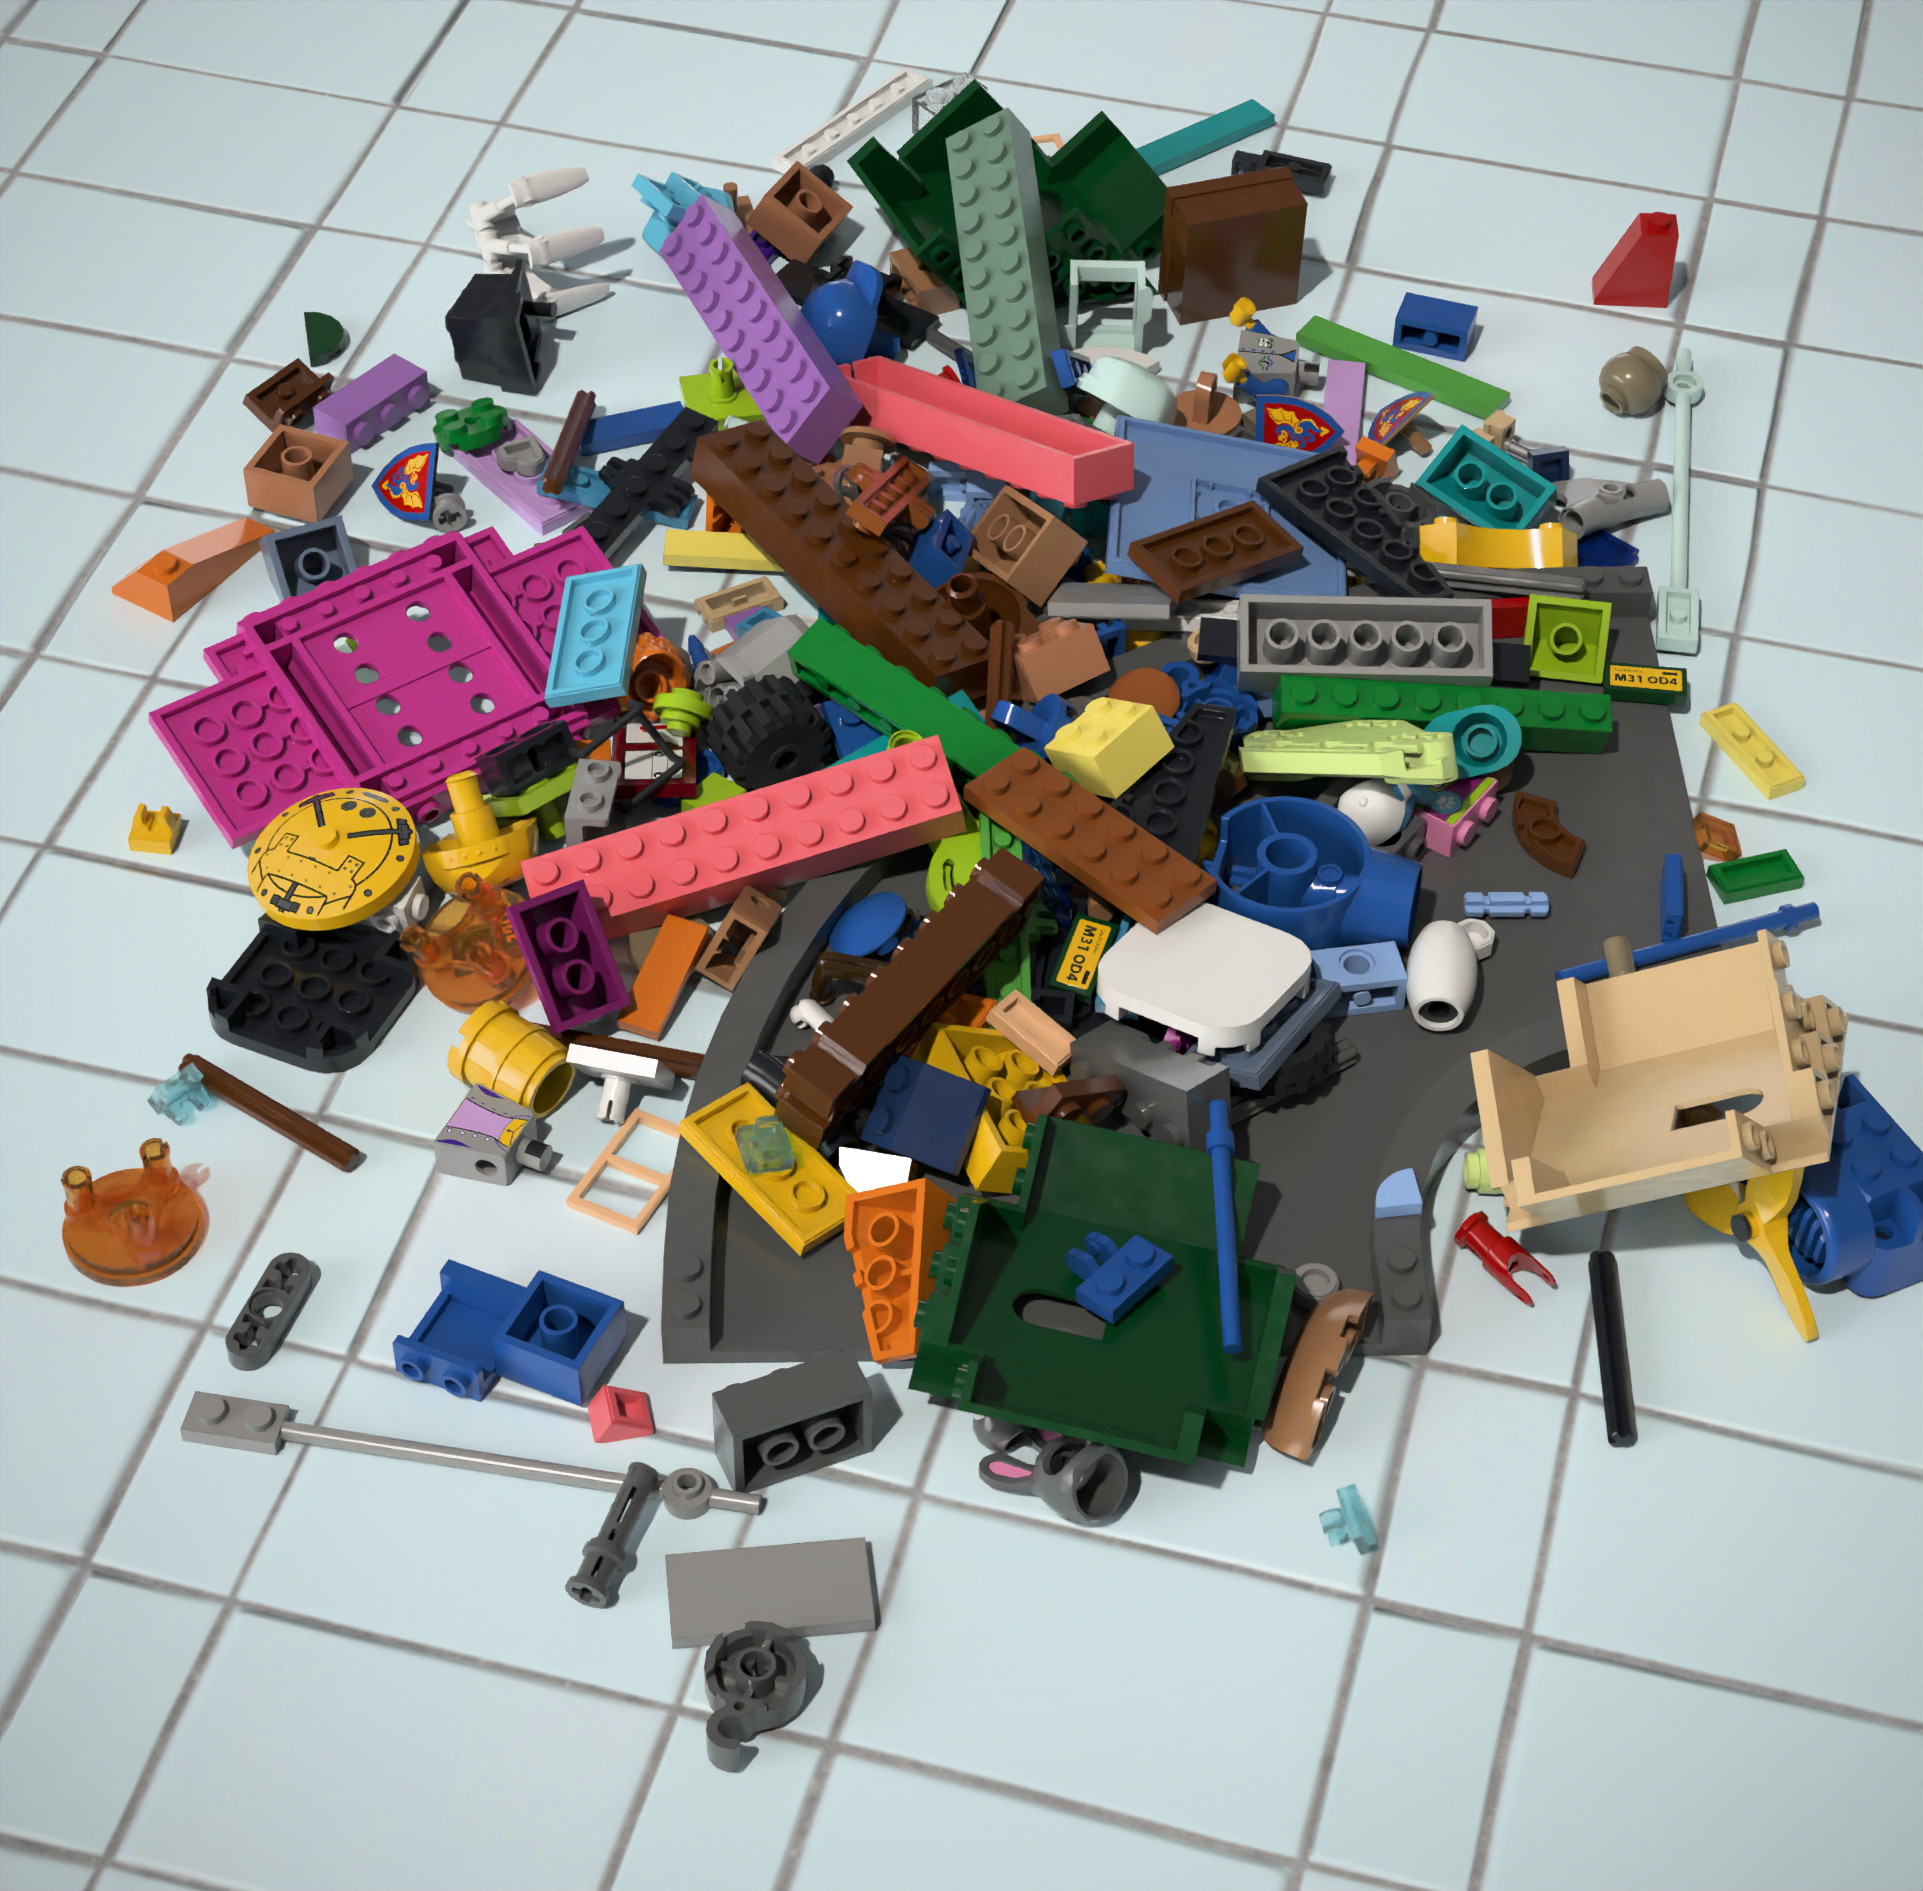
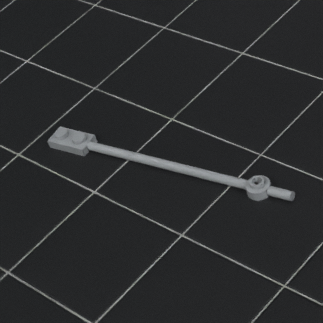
[180,1391,762,1520]

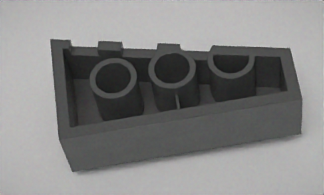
[1070,1019,1232,1152]

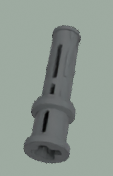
[565,1462,659,1608]

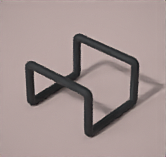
[568,699,687,814]

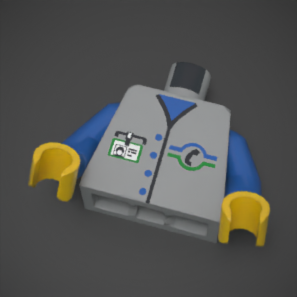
[1222,297,1320,404]

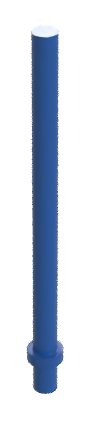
[1555,902,1820,983]

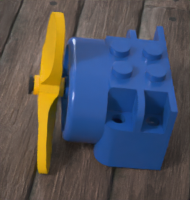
[1682,1074,1923,1342]

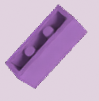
[313,353,430,454]

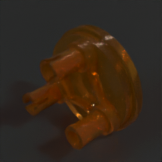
[399,872,533,1015]
[61,1138,205,1287]

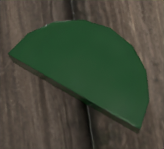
[304,312,345,367]

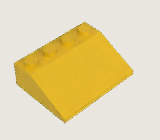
[911,1023,1093,1194]

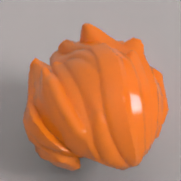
[618,632,691,722]

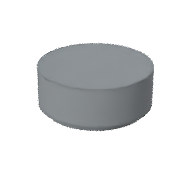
[1292,1263,1339,1310]

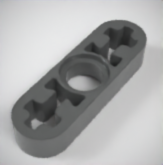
[225,1252,312,1371]

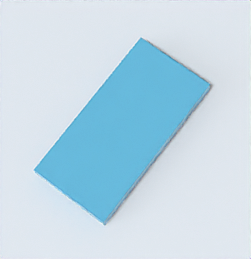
[544,563,647,708]

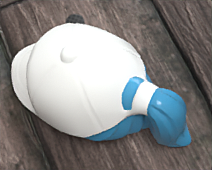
[1337,779,1438,846]

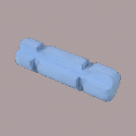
[1463,892,1549,917]

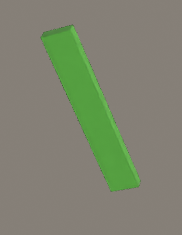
[1296,315,1510,420]

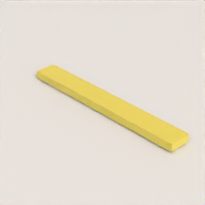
[663,529,980,574]

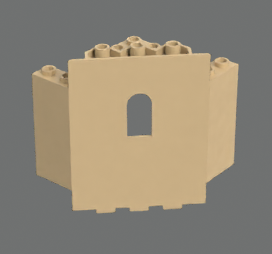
[1470,929,1849,1233]

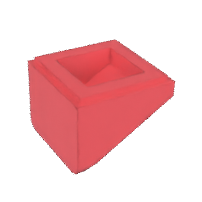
[588,1385,654,1443]

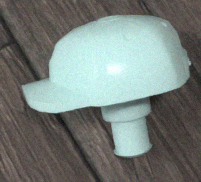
[1076,356,1177,436]

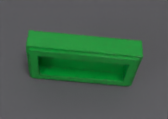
[1706,849,1804,905]

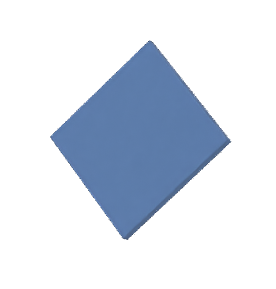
[1105,415,1346,598]

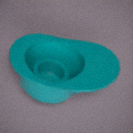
[1424,704,1522,779]

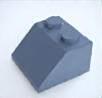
[259,515,357,601]

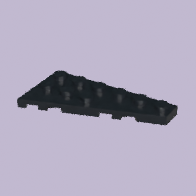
[1256,444,1454,598]
[1055,702,1237,888]

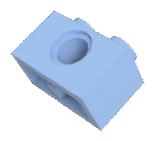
[1310,941,1408,1018]

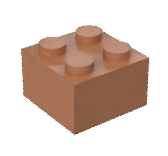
[746,161,853,263]
[243,424,354,523]
[1011,617,1111,703]

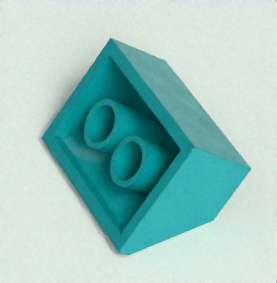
[1415,424,1557,530]

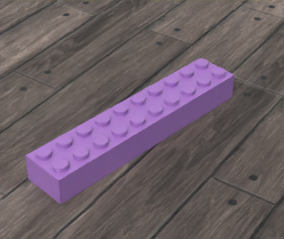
[659,194,864,465]

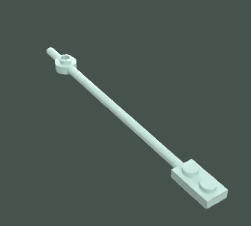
[1656,348,1703,654]

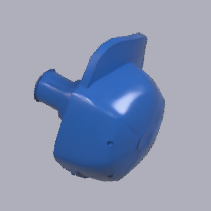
[800,260,901,376]

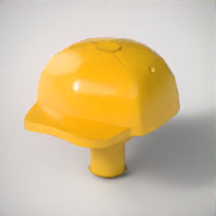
[420,770,539,895]

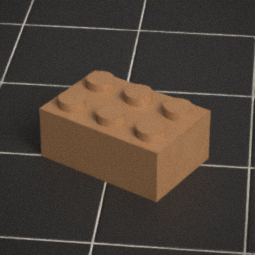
[968,484,1088,607]

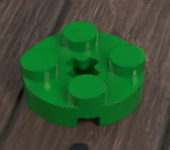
[433,397,511,451]

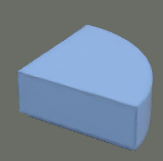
[1374,1168,1423,1219]

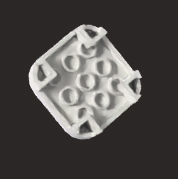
[1097,902,1312,1056]

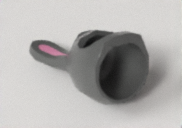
[978,1427,1128,1523]

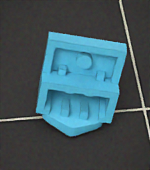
[631,172,734,256]

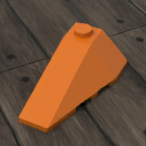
[111,517,276,623]
[843,1177,956,1364]

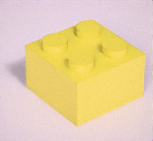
[1044,697,1175,799]

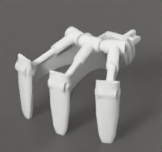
[466,167,609,321]

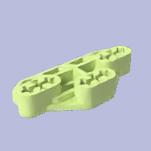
[1238,720,1459,785]

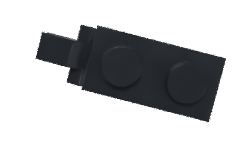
[1231,150,1332,195]

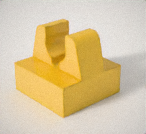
[128,803,183,855]

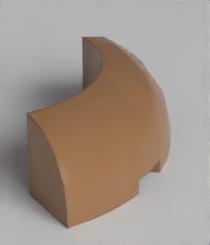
[1261,1288,1374,1461]

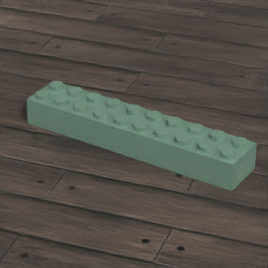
[946,107,1069,417]

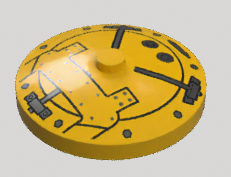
[247,788,421,931]

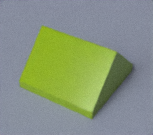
[1523,594,1612,684]

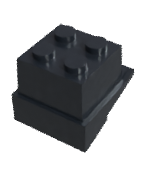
[445,259,557,394]

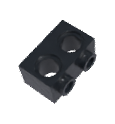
[475,720,578,796]

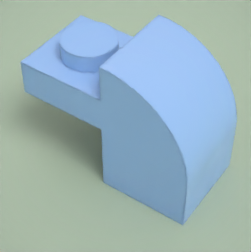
[928,461,1006,503]

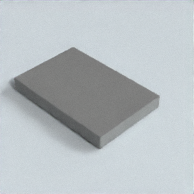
[1048,582,1179,620]

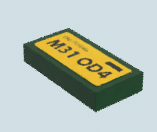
[1603,661,1687,706]
[1049,913,1119,1004]

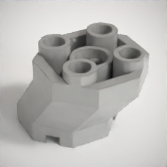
[689,614,814,737]

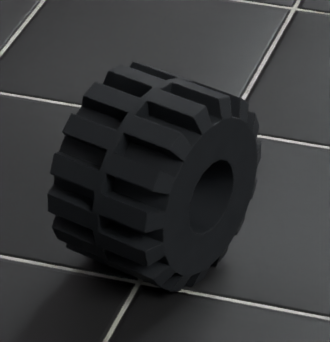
[706,674,832,793]

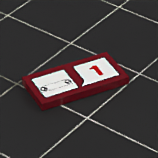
[612,711,697,800]

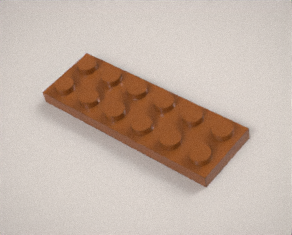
[963,747,1218,935]

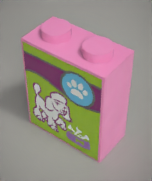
[1372,774,1499,858]

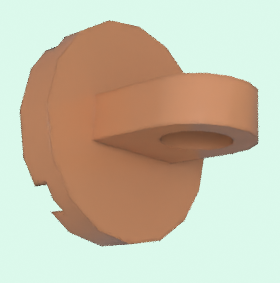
[1174,371,1242,436]

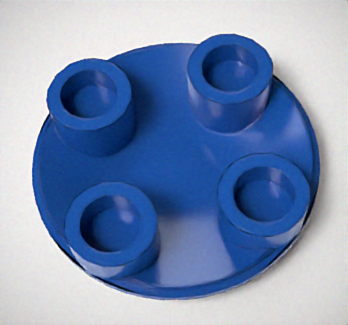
[829,892,909,957]

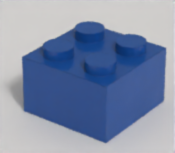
[492,1270,627,1407]

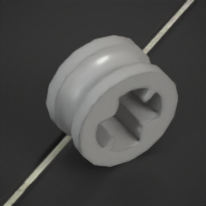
[432,493,468,532]

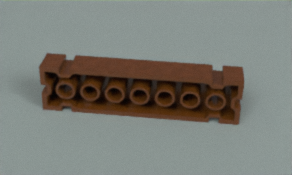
[773,847,1045,1150]

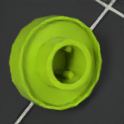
[652,688,715,737]

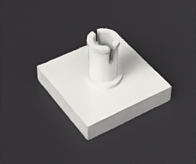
[566,1044,676,1124]

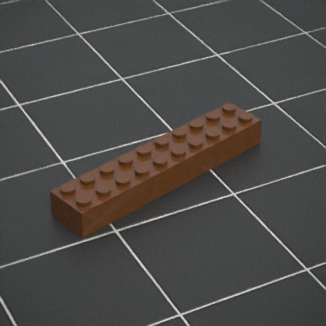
[690,419,990,700]

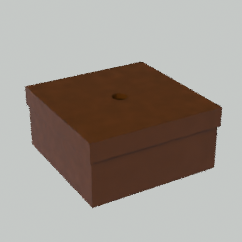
[1158,166,1308,325]

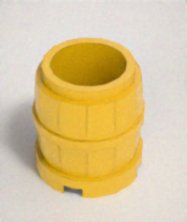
[447,1000,576,1120]

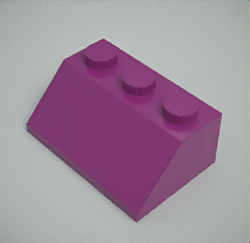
[505,879,632,1035]

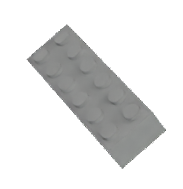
[1237,594,1493,691]

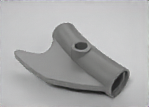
[1552,478,1669,540]

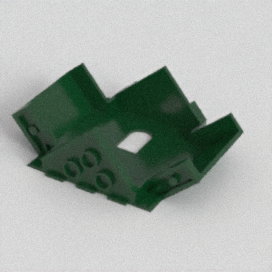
[847,79,1167,308]
[908,1114,1297,1467]

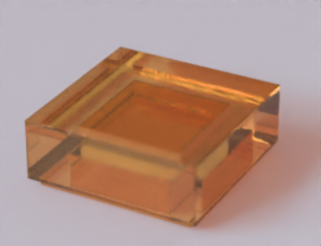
[1692,811,1742,861]

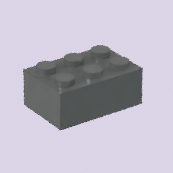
[712,1348,873,1493]

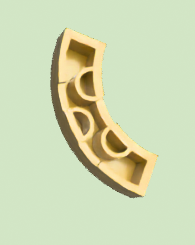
[1419,517,1578,569]

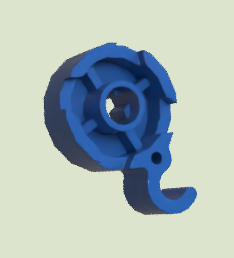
[1161,661,1258,755]

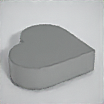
[496,436,546,477]

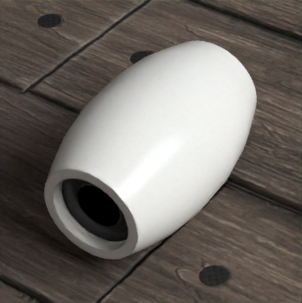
[1406,920,1478,1031]

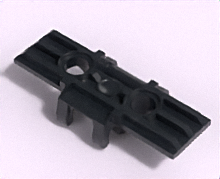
[776,253,939,349]

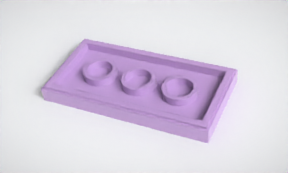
[453,419,596,536]

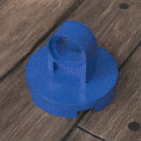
[990,693,1073,759]

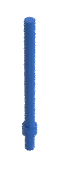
[1206,1099,1243,1354]

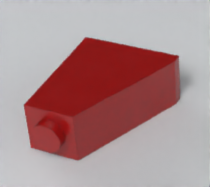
[1591,212,1679,308]

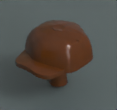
[935,572,1040,643]

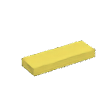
[1699,702,1805,801]

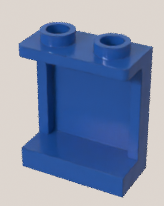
[392,1259,527,1402]

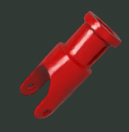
[1454,1211,1556,1306]

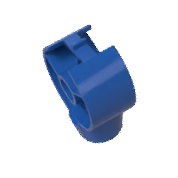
[1202,796,1423,951]

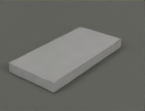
[665,1537,875,1649]

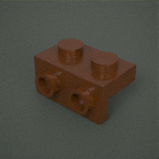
[242,358,335,433]
[1011,1075,1125,1125]

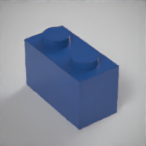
[1392,292,1478,362]
[905,509,975,589]

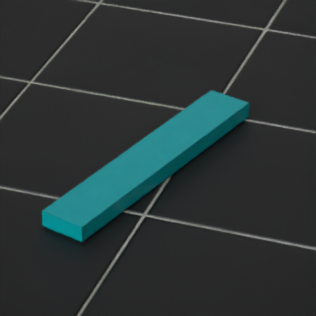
[1136,99,1275,175]

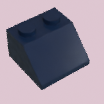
[860,1053,992,1176]

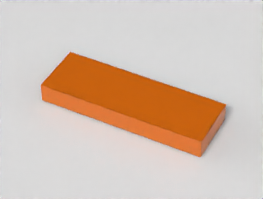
[616,914,709,1041]

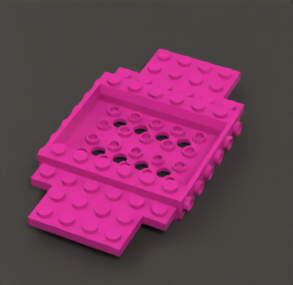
[148,526,664,850]

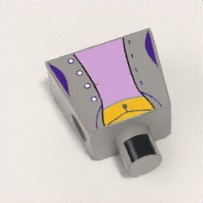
[434,1082,552,1186]

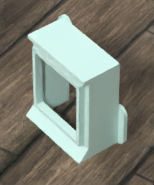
[1060,259,1153,353]

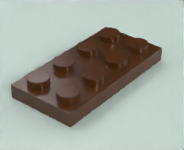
[1127,500,1304,604]

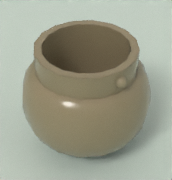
[1599,346,1668,415]

